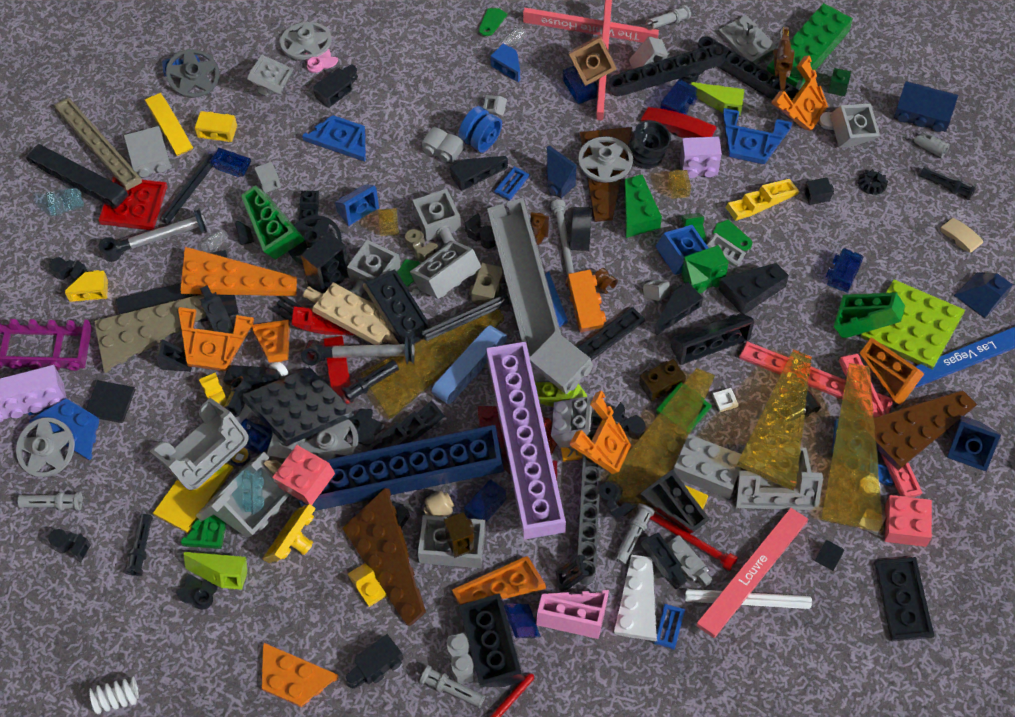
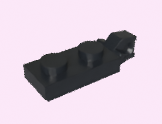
[200,285,234,333]
[223,365,280,387]
[641,532,687,589]

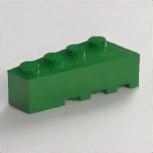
[241,185,305,260]

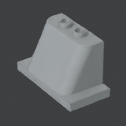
[736,446,823,510]
[196,452,291,538]

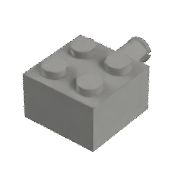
[412,189,461,246]
[347,240,401,297]

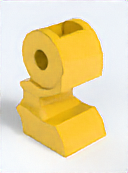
[199,372,227,407]

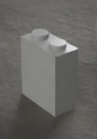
[124,126,171,177]
[530,331,593,394]

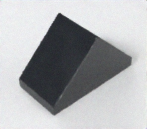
[156,339,192,372]

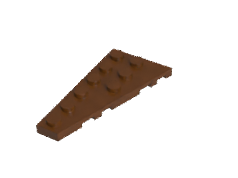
[580,127,632,222]
[855,390,977,471]
[342,488,426,626]

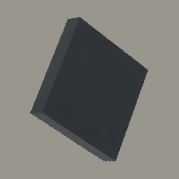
[86,380,136,424]

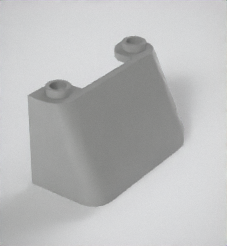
[150,398,248,490]

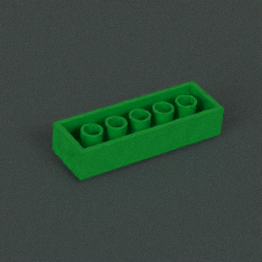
[767,3,853,90]

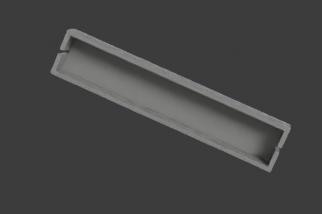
[487,198,562,382]

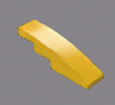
[145,93,193,156]
[725,179,800,221]

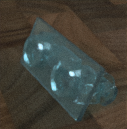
[242,470,264,515]

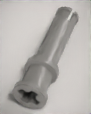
[646,5,691,30]
[18,492,83,511]
[613,503,655,565]
[420,665,486,708]

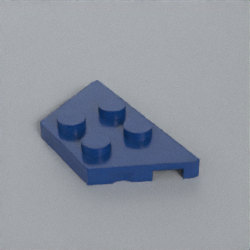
[302,115,366,161]
[29,398,100,460]

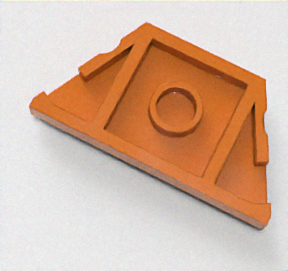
[262,643,339,707]

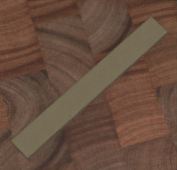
[54,98,142,191]

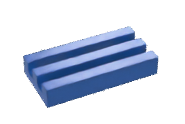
[494,166,529,201]
[654,604,685,650]

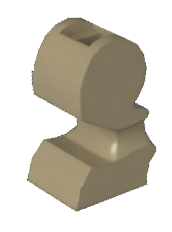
[405,229,439,262]

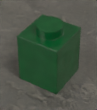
[828,68,851,97]

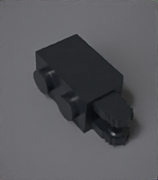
[313,65,358,108]
[345,634,404,689]

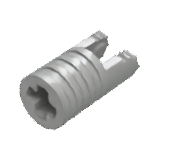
[914,132,950,158]

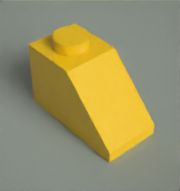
[65,270,108,302]

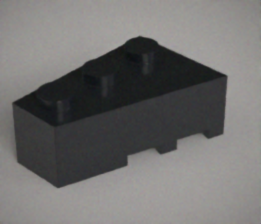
[718,263,789,314]
[636,469,710,533]

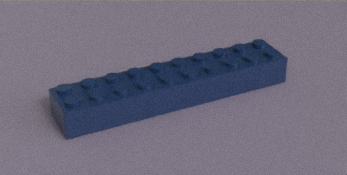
[299,425,505,511]

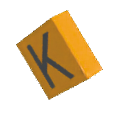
[560,447,583,462]

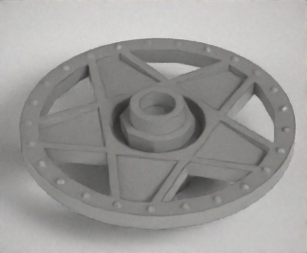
[280,22,332,60]
[578,137,633,182]
[16,418,75,477]
[300,419,358,460]

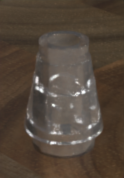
[501,26,527,47]
[200,229,228,253]

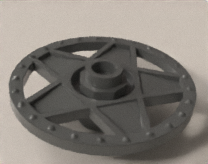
[166,49,219,98]

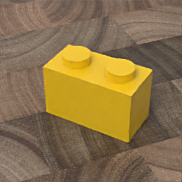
[195,111,237,142]

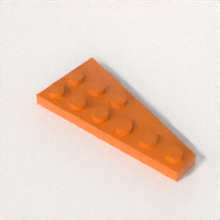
[181,247,297,296]

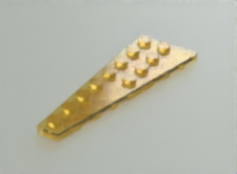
[361,309,504,420]
[737,349,812,491]
[821,363,883,533]
[605,368,715,513]

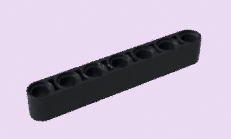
[697,36,799,101]
[609,43,726,96]
[26,144,129,209]

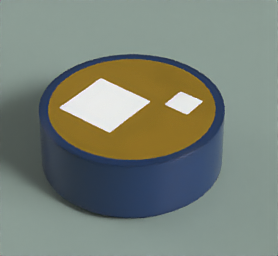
[230,446,250,466]

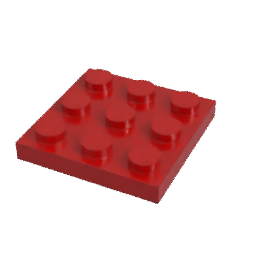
[99,176,168,230]

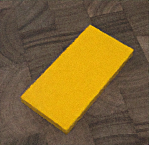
[153,463,233,534]

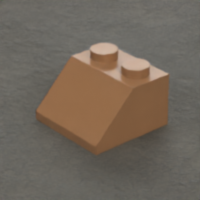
[569,35,617,86]

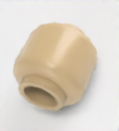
[423,490,455,517]

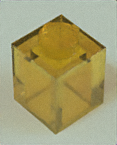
[668,170,691,199]
[378,208,399,236]

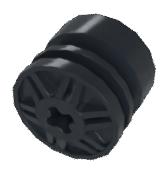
[627,120,671,169]

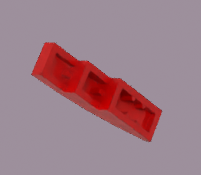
[641,107,717,138]

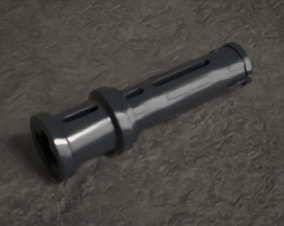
[920,166,977,200]
[341,360,399,403]
[124,514,153,576]

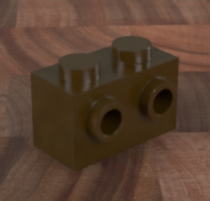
[639,359,686,402]
[444,512,475,558]

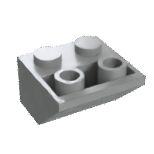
[551,396,593,448]

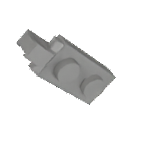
[667,535,712,587]

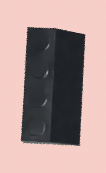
[671,313,755,365]
[459,593,525,687]

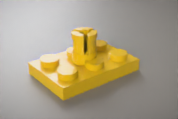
[262,504,316,563]

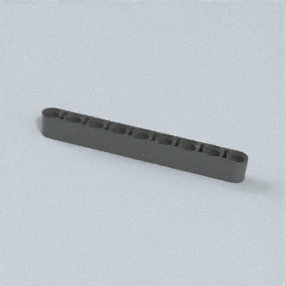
[577,412,602,585]

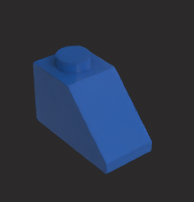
[491,43,520,82]

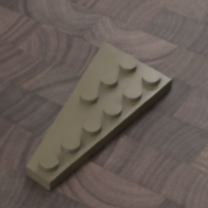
[94,294,206,373]

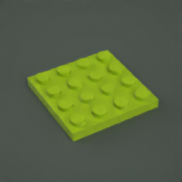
[861,279,965,370]

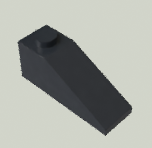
[450,156,508,191]
[655,282,703,335]

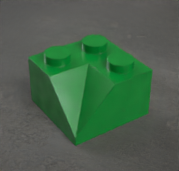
[681,245,729,294]

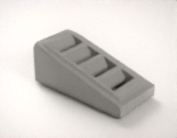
[707,233,746,267]

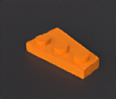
[251,320,290,363]

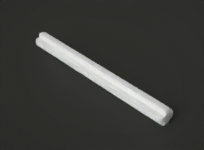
[685,589,812,609]

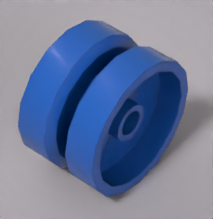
[458,106,502,153]

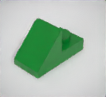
[681,213,707,244]

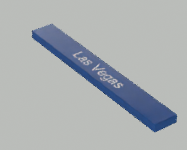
[914,327,1015,389]

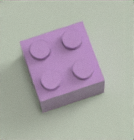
[680,137,722,178]

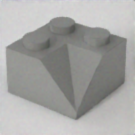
[830,104,880,147]

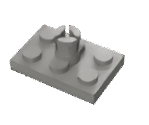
[718,15,777,63]
[247,55,294,96]

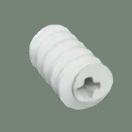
[90,677,139,714]

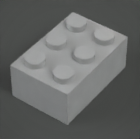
[410,240,481,299]
[674,434,746,499]
[418,515,486,568]

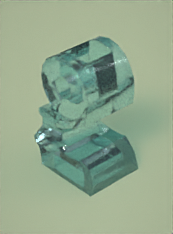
[46,189,84,216]

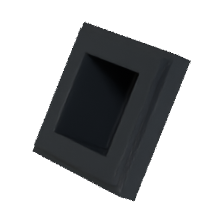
[235,221,254,245]
[815,540,845,571]

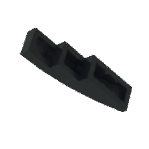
[367,400,445,451]

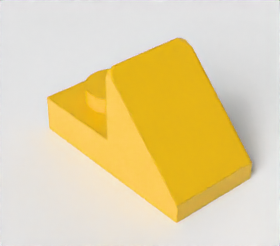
[347,563,387,607]

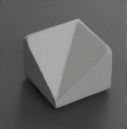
[483,95,507,116]
[643,280,670,301]

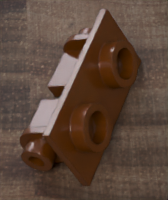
[530,212,549,245]

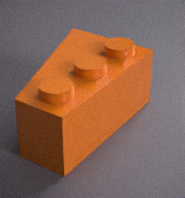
[860,337,924,405]

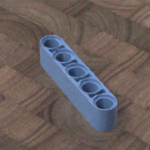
[432,325,507,404]

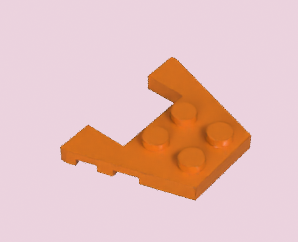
[771,55,828,131]
[178,307,254,371]
[570,390,631,474]

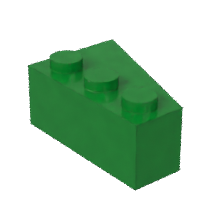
[624,174,662,238]
[834,292,905,338]

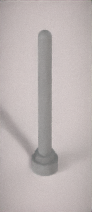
[551,200,574,276]

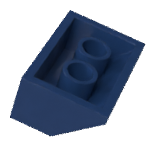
[894,81,958,132]

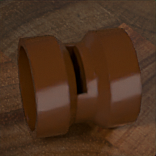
[594,268,618,294]

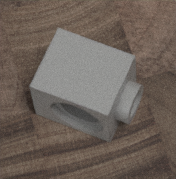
[255,162,281,193]

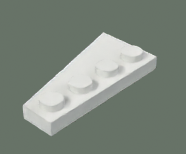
[614,555,657,641]

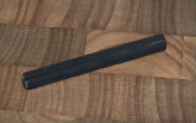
[160,154,217,224]
[422,294,510,341]

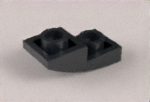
[299,191,320,226]

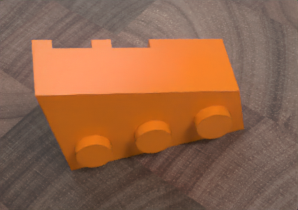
[565,269,606,333]

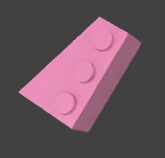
[536,590,609,639]

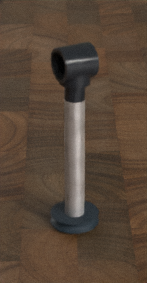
[98,209,208,262]
[301,335,415,366]

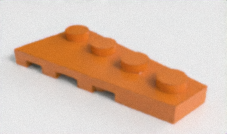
[452,556,546,605]

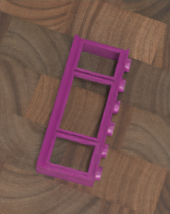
[0,319,93,371]

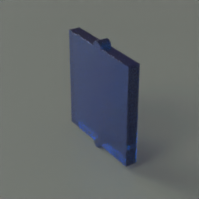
[504,604,541,638]

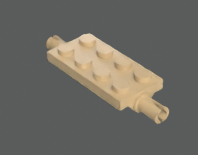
[303,282,399,345]

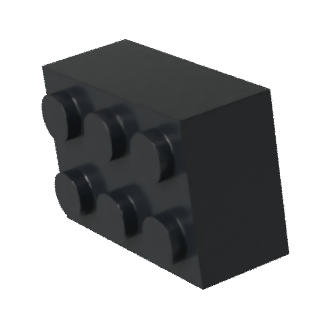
[301,232,349,294]

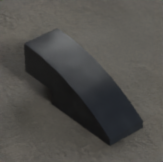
[571,207,592,251]

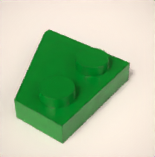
[181,514,227,549]

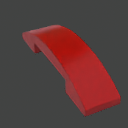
[292,306,357,336]
[324,336,354,404]

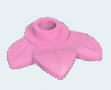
[305,49,338,73]

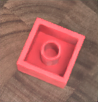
[272,445,335,505]
[885,495,932,547]

